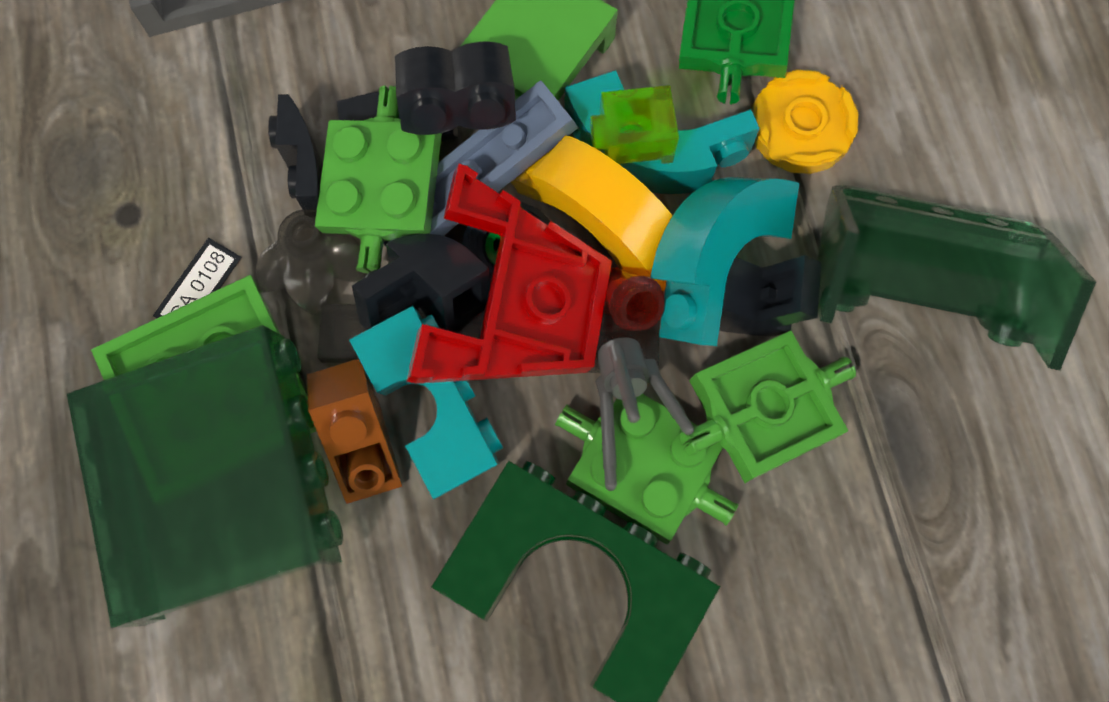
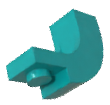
[564,70,760,194]
[651,177,799,346]

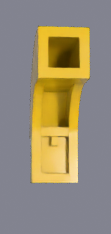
[511,135,673,292]

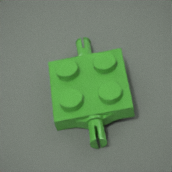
[315,85,442,274]
[680,331,856,483]
[555,394,739,545]

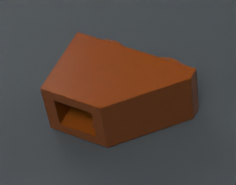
[307,359,402,504]

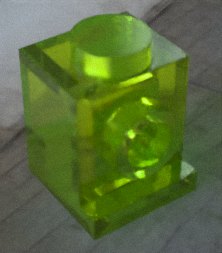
[590,85,679,164]

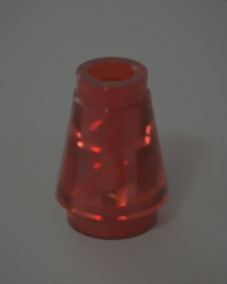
[605,267,664,331]

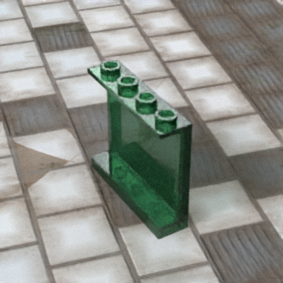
[66,325,343,628]

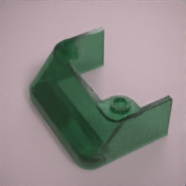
[818,185,1097,371]

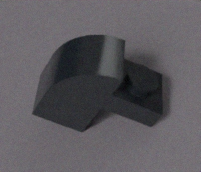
[352,234,490,331]
[719,255,821,336]

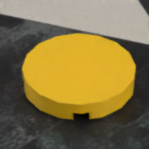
[752,70,858,174]

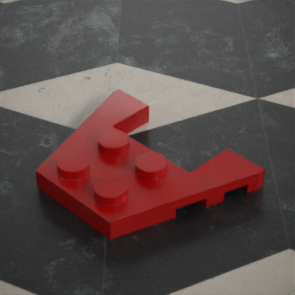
[406,163,612,384]

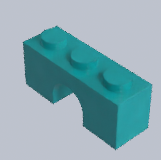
[349,306,504,499]

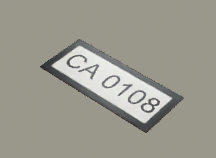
[153,238,242,318]

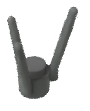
[595,338,694,491]

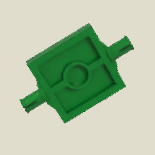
[679,0,795,104]

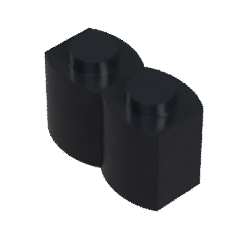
[395,42,516,135]

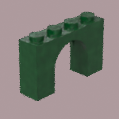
[431,460,721,702]

